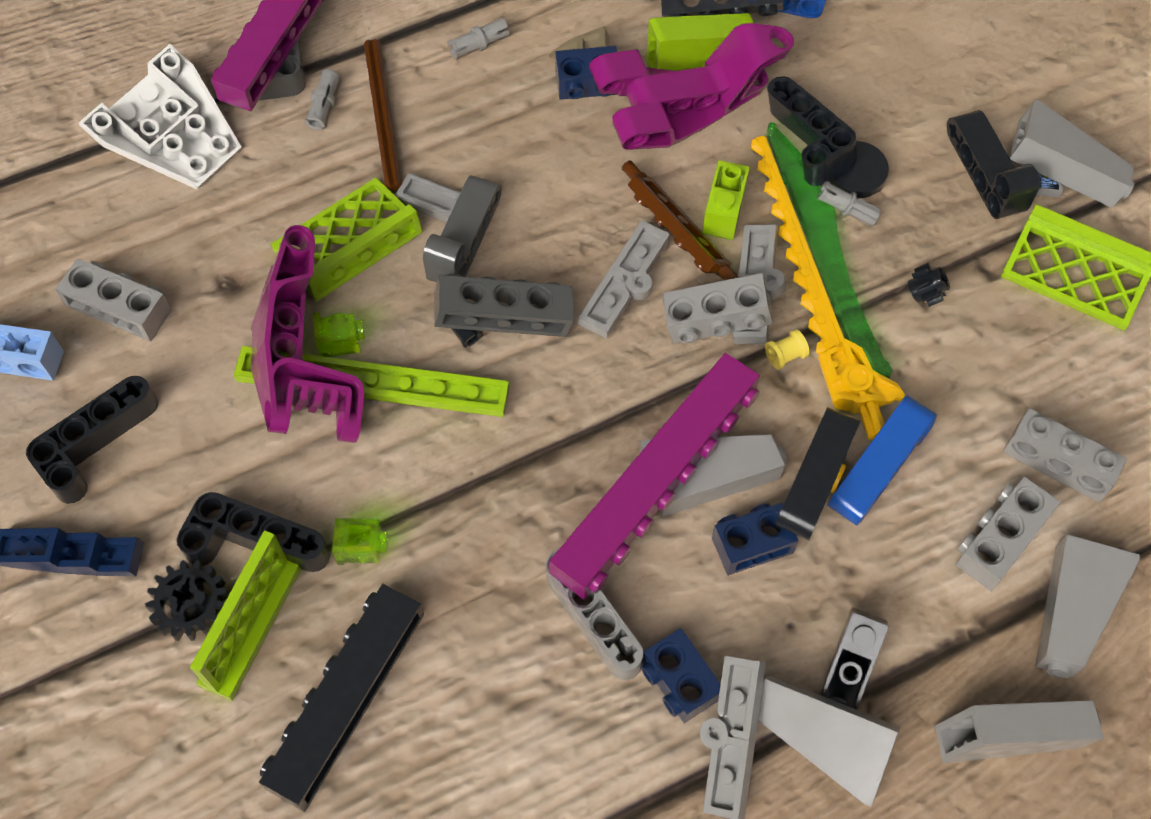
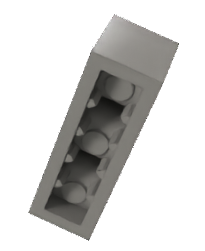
[55,258,171,342]
[663,273,772,344]
[1003,408,1127,503]
[956,476,1061,592]

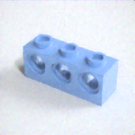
[0,324,64,381]

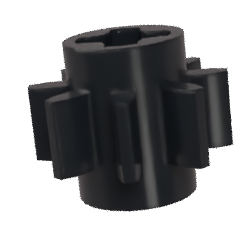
[908,263,950,307]

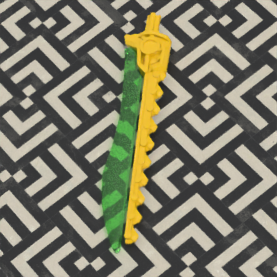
[750,122,905,441]

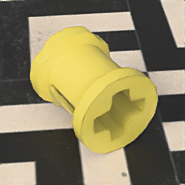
[765,329,809,370]

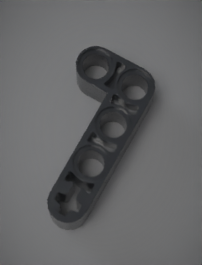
[767,76,857,186]
[947,110,1040,219]
[26,376,158,504]
[775,407,861,540]
[176,492,330,572]

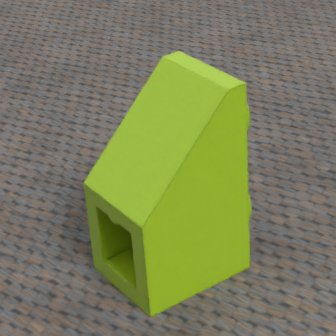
[702,160,750,240]

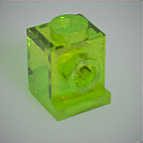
[313,312,365,357]
[332,518,388,565]

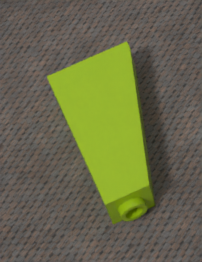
[646,13,754,71]

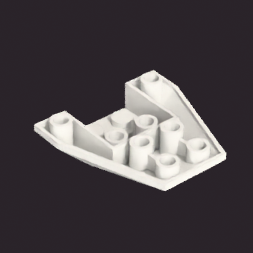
[79,44,242,190]

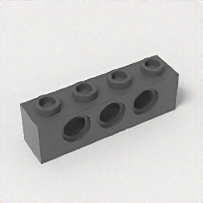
[434,274,574,337]

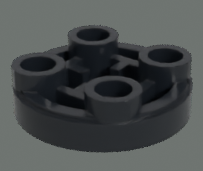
[830,141,889,198]

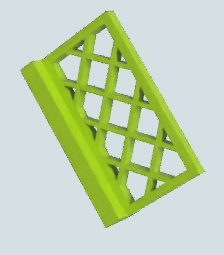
[270,177,423,302]
[1000,204,1151,331]
[190,530,301,701]

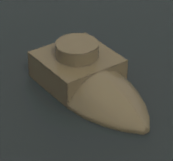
[549,26,609,59]

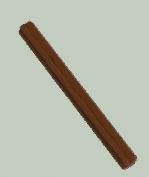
[364,39,402,192]

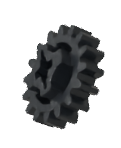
[145,560,229,641]

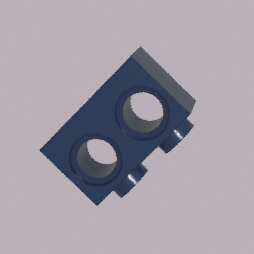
[555,46,618,100]
[711,502,799,576]
[641,628,721,724]

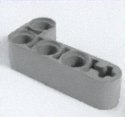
[546,548,643,680]

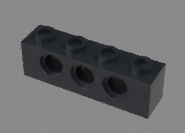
[661,0,783,17]

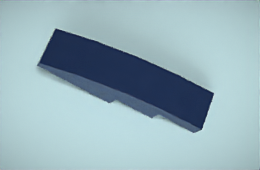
[0,528,145,577]

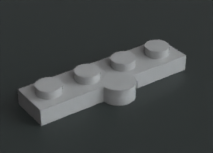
[578,220,670,339]
[733,224,786,344]
[700,656,766,819]

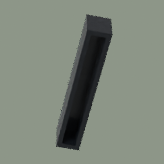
[259,583,424,812]

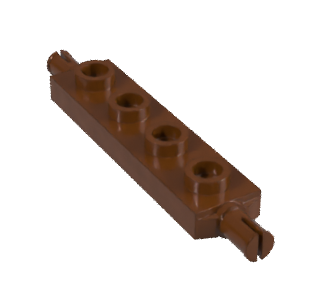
[621,160,739,280]

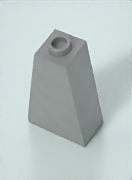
[1009,99,1134,208]
[639,435,787,517]
[1035,534,1140,678]
[758,675,900,807]
[935,700,1104,763]

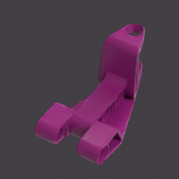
[589,23,794,150]
[251,225,364,443]

